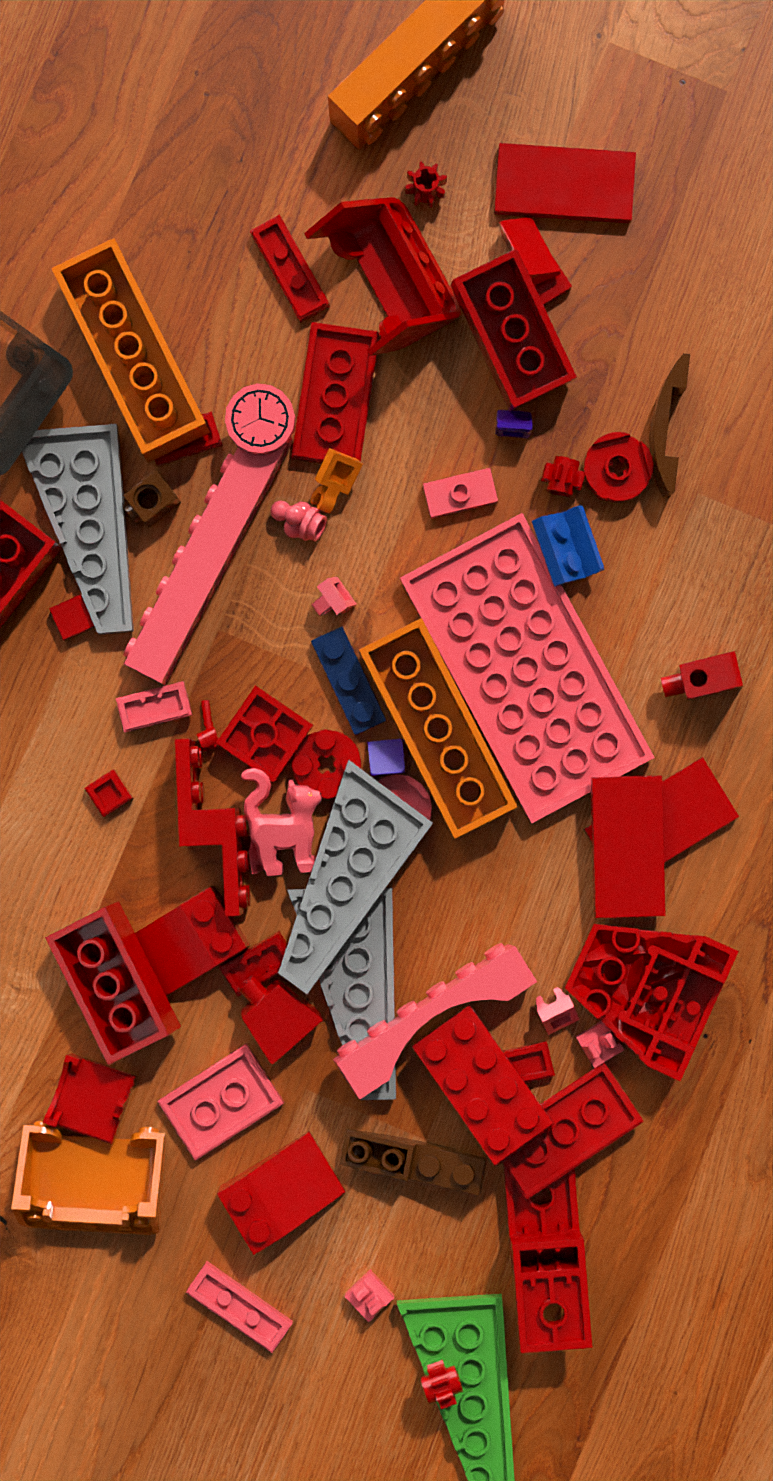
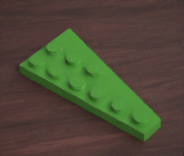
[397,1294,515,1481]

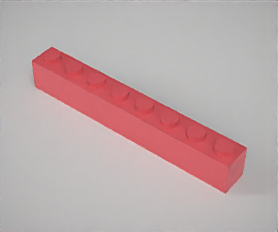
[123,437,293,685]

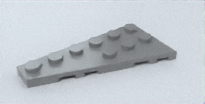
[13,424,134,635]
[278,760,433,994]
[287,887,396,1100]

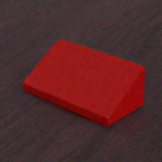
[499,217,561,286]

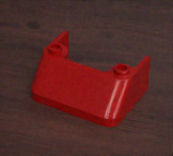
[304,197,461,356]

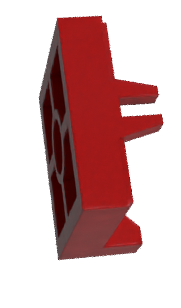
[216,685,314,783]
[43,1053,137,1144]

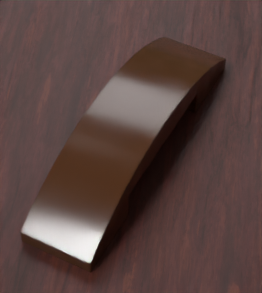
[649,353,690,498]

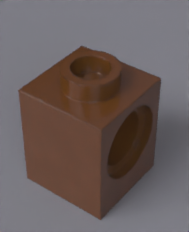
[123,470,181,528]

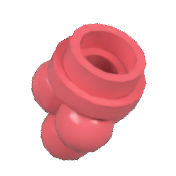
[270,500,327,542]

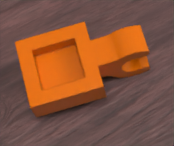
[310,448,363,514]

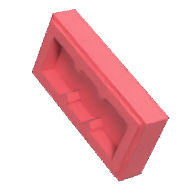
[423,468,498,519]
[116,681,193,733]

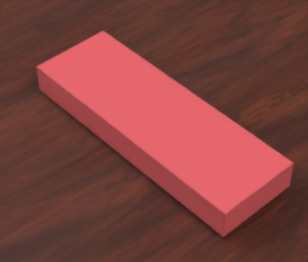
[186,1261,293,1353]

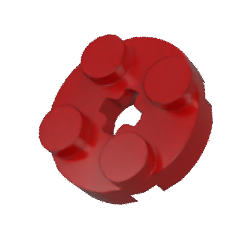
[583,432,654,503]
[292,729,362,799]

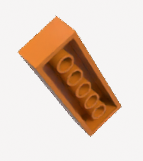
[328,0,504,150]
[51,238,210,463]
[359,618,518,839]

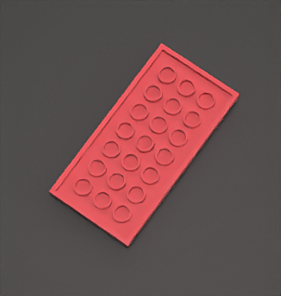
[400,513,655,824]

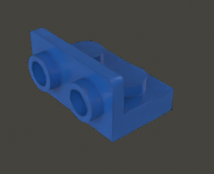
[532,505,604,587]

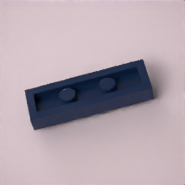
[311,627,386,736]

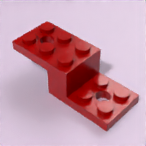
[175,739,251,917]
[503,1165,593,1353]

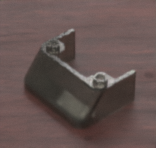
[0,311,73,476]

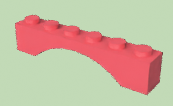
[333,943,537,1099]

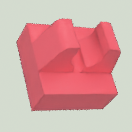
[311,577,357,616]
[536,987,579,1035]
[575,1021,624,1068]
[345,1269,394,1322]

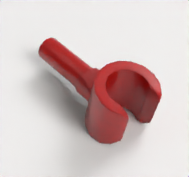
[196,700,218,751]

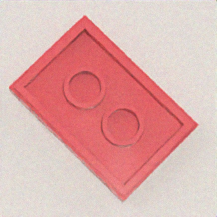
[158,1043,284,1160]

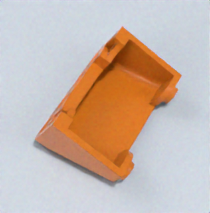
[11,1121,166,1235]

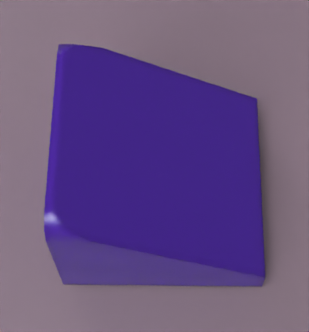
[495,410,532,438]
[368,739,406,776]

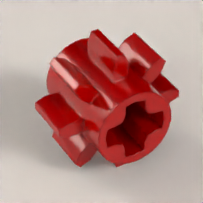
[405,161,447,208]
[541,456,586,497]
[421,1360,463,1410]

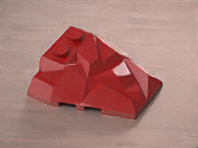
[565,924,739,1082]

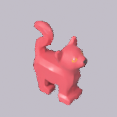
[241,768,322,876]

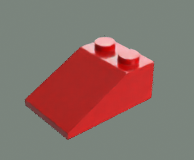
[135,885,250,996]
[217,1131,346,1255]

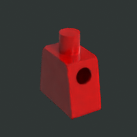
[661,651,743,700]
[238,975,323,1065]

